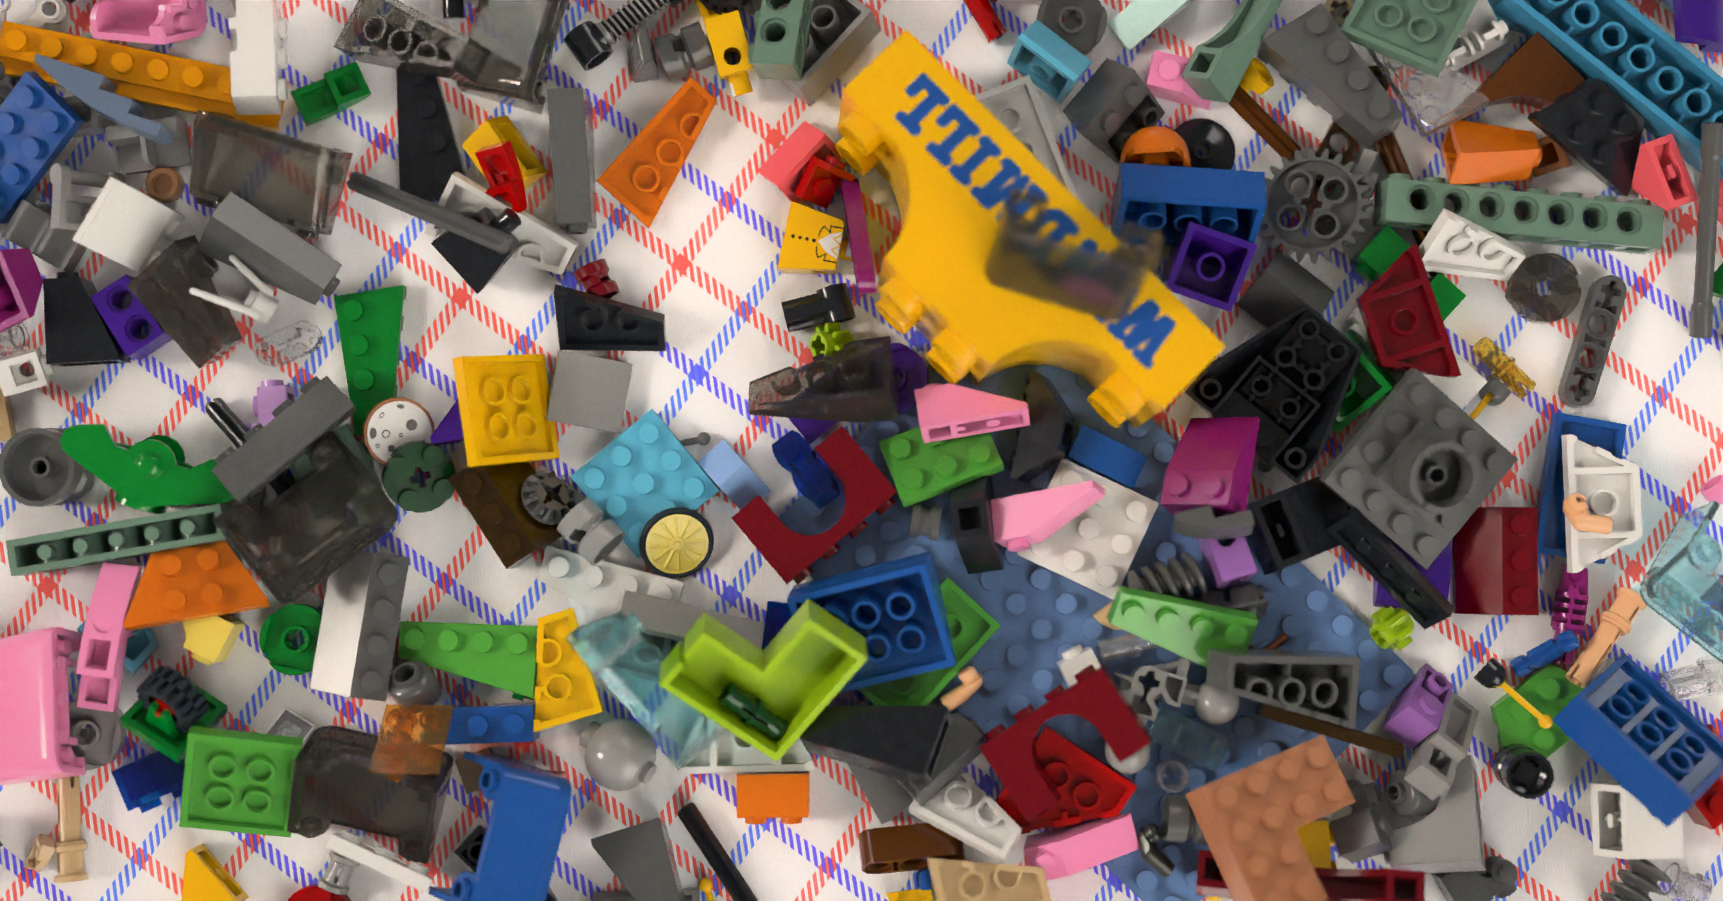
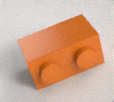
[737,771,810,824]

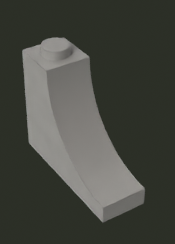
[1383,755,1486,874]

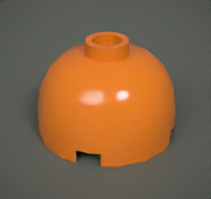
[1119,126,1191,169]

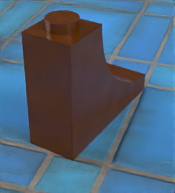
[1452,32,1585,120]

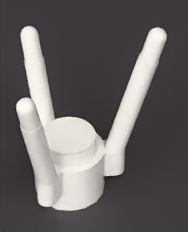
[189,255,279,324]

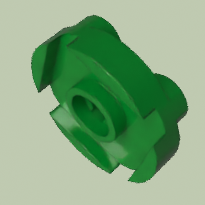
[259,603,322,675]

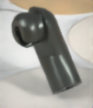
[1137,822,1175,877]

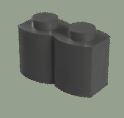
[1,198,87,272]

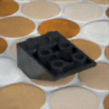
[1246,475,1349,575]

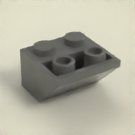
[1062,58,1165,165]

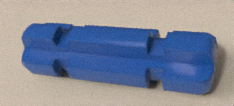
[1510,630,1580,677]

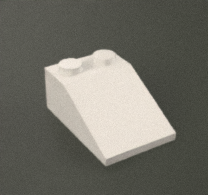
[72,176,186,277]

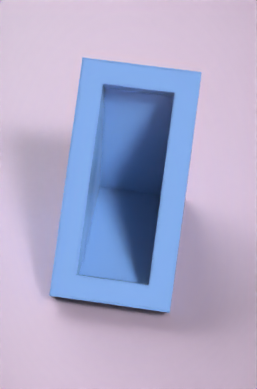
[698,439,771,510]

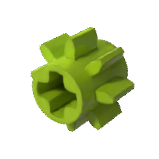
[810,322,854,367]
[1369,606,1415,650]

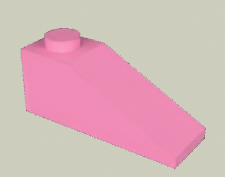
[914,383,1030,444]
[991,480,1105,552]
[1023,813,1140,881]

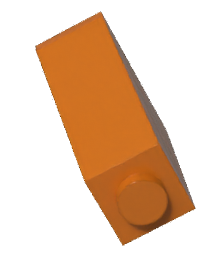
[1440,118,1542,185]

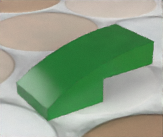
[291,62,371,127]

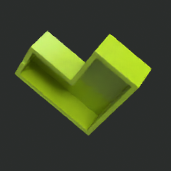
[659,599,868,762]

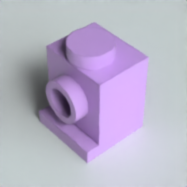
[251,379,296,428]

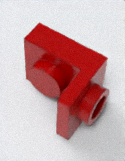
[794,155,855,209]

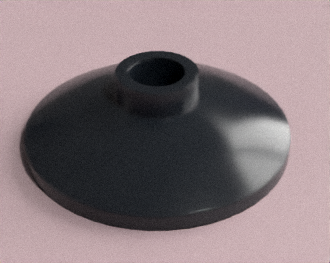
[1175,118,1235,170]

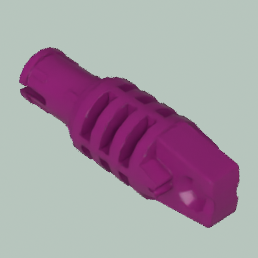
[1550,565,1589,665]

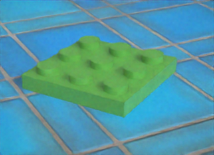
[179,726,303,838]

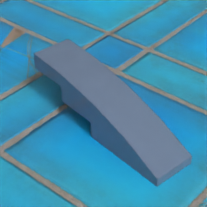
[34,54,174,147]

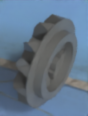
[521,470,576,525]

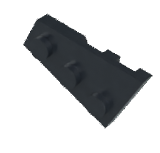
[553,284,667,351]

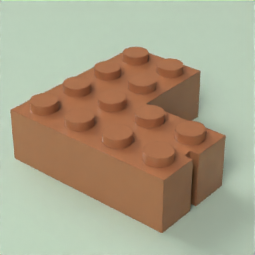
[1185,734,1356,901]

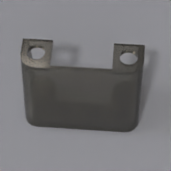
[984,188,1164,321]

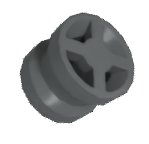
[908,503,942,541]

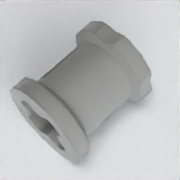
[317,850,360,895]

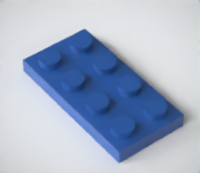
[0,71,84,224]
[1537,412,1627,564]

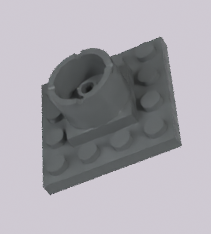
[1319,368,1518,570]

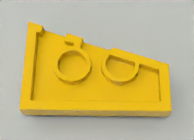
[533,607,604,733]

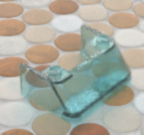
[1639,500,1723,664]
[565,611,724,770]

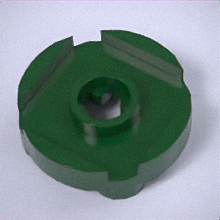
[382,441,456,513]

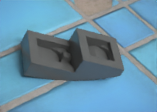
[1173,505,1255,539]

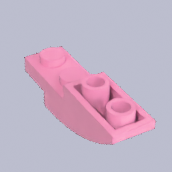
[76,561,142,712]

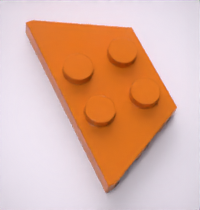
[124,541,270,631]

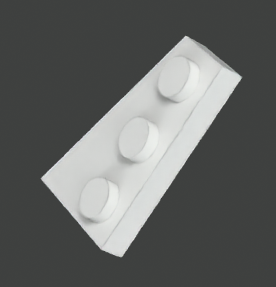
[325,830,434,893]

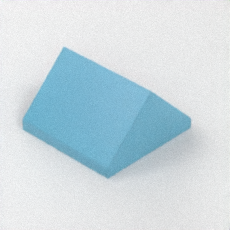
[1006,20,1092,105]

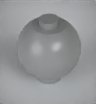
[579,719,657,791]

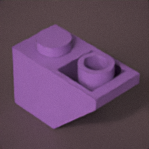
[1382,663,1454,749]

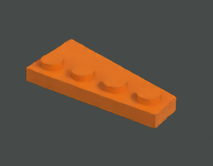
[596,77,717,229]

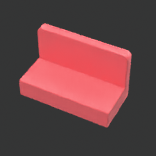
[758,121,842,204]

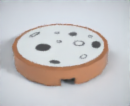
[362,397,435,465]

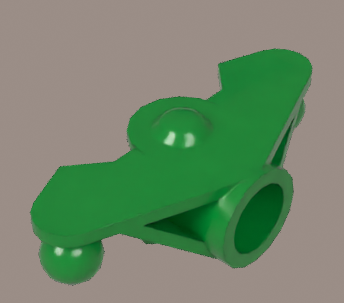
[60,424,234,514]

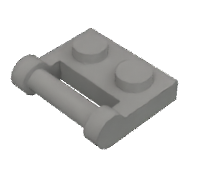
[49,163,126,231]

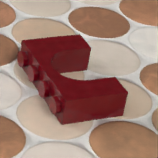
[732,426,897,585]
[979,664,1153,822]

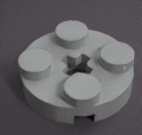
[69,700,126,770]

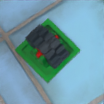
[120,665,228,764]

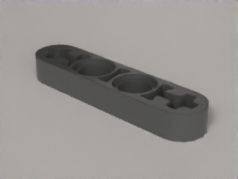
[1558,275,1627,408]

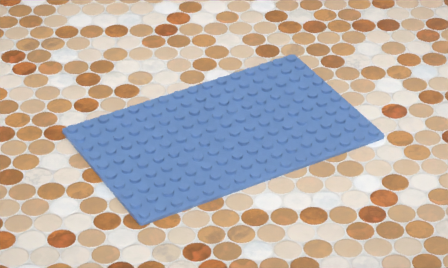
[779,364,1414,901]

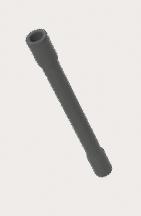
[1689,122,1723,338]

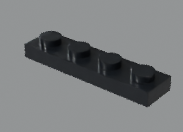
[1326,507,1455,629]

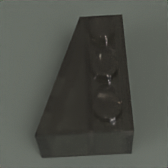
[127,235,242,369]

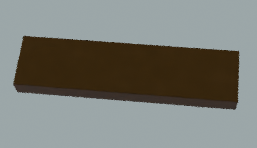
[1255,702,1405,759]

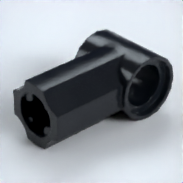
[781,283,856,333]

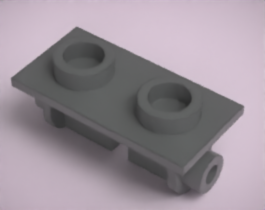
[1190,583,1269,619]

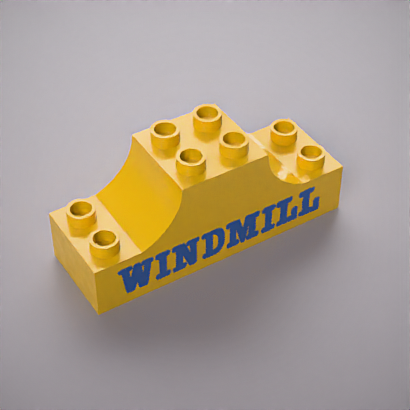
[835,29,1226,429]

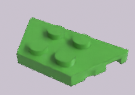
[1490,663,1590,758]

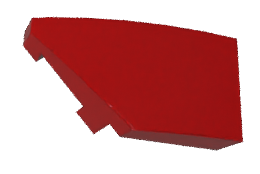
[475,141,527,213]

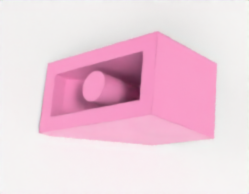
[1143,50,1211,110]

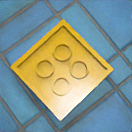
[452,354,560,467]

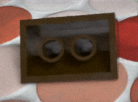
[448,462,563,569]

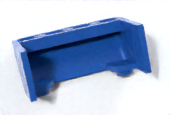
[428,751,572,901]

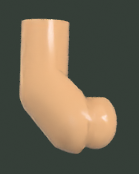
[1563,493,1613,534]
[939,666,983,713]

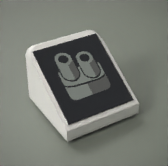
[265,707,317,749]

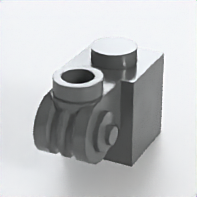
[1330,779,1393,863]
[1431,855,1517,901]

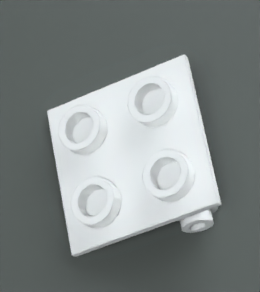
[1441,0,1509,77]

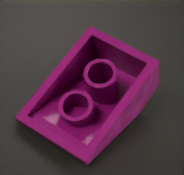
[1160,417,1260,518]

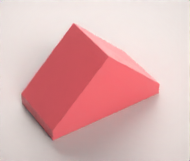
[1631,134,1699,211]

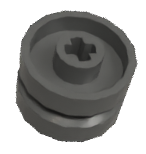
[0,428,96,507]

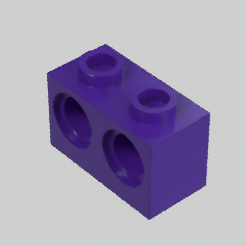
[89,274,176,360]

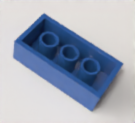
[1111,163,1267,246]

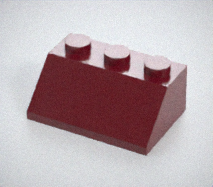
[1453,507,1538,615]

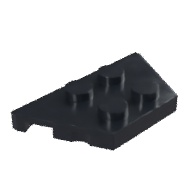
[1527,78,1645,196]

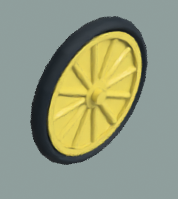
[639,507,714,578]

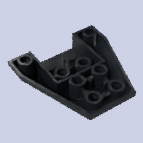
[1185,305,1363,484]

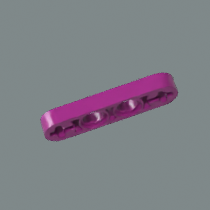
[840,178,876,295]

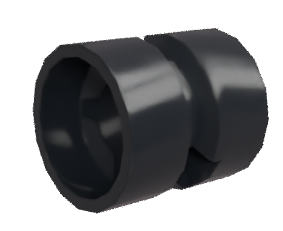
[1493,744,1554,799]

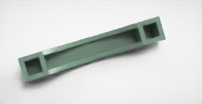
[1181,0,1283,103]

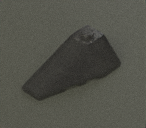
[748,336,899,423]

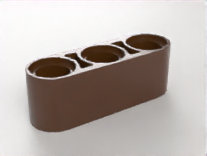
[859,823,966,874]

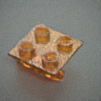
[369,704,454,782]

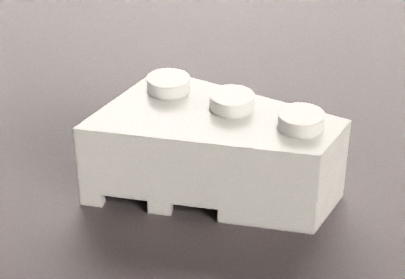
[228,0,288,115]

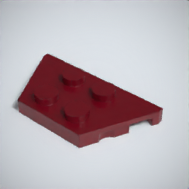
[1356,244,1461,378]

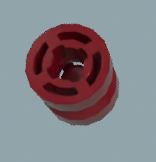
[573,259,620,299]

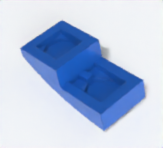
[1067,425,1148,490]

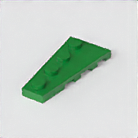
[334,285,407,436]

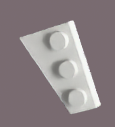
[1418,209,1526,281]
[909,771,1021,864]

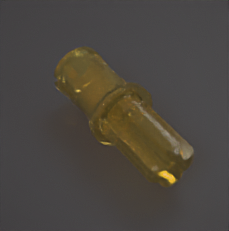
[1472,336,1537,399]

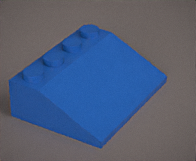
[786,551,957,694]
[1552,653,1723,827]

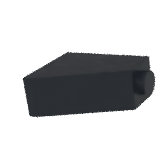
[43,272,131,367]

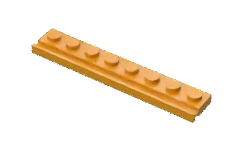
[0,21,289,131]

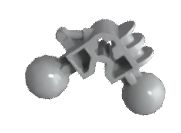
[1105,657,1239,774]

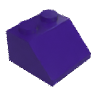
[1160,221,1257,312]

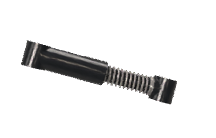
[564,0,684,71]

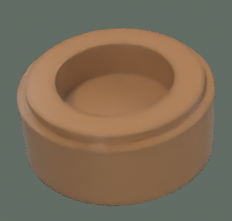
[145,166,185,203]

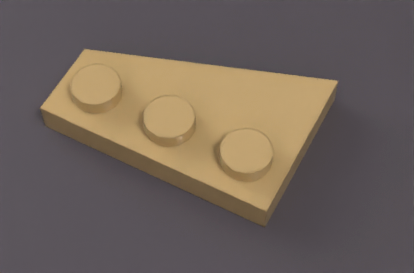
[927,858,1052,901]

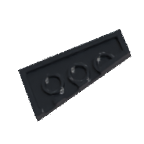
[396,54,467,202]

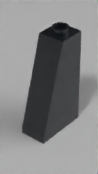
[800,706,952,787]

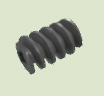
[1127,553,1207,599]
[1600,859,1672,901]

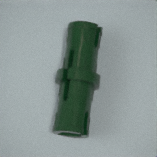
[718,682,788,741]

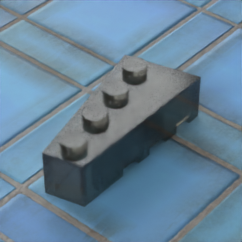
[333,0,492,83]

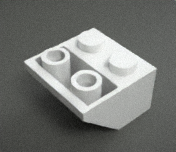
[1591,779,1684,859]

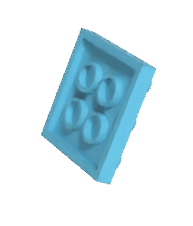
[570,409,720,558]

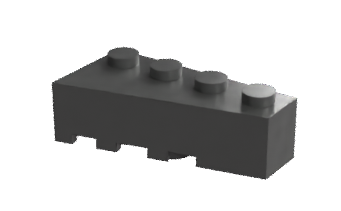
[1257,3,1403,148]
[1206,649,1360,729]

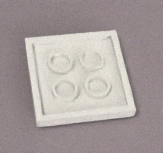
[1016,458,1159,600]

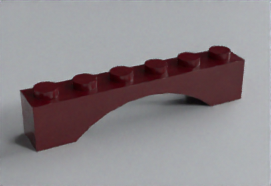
[1196,850,1425,901]

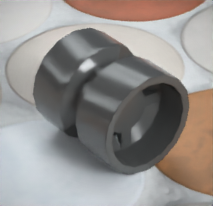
[653,21,716,82]
[1161,794,1208,845]

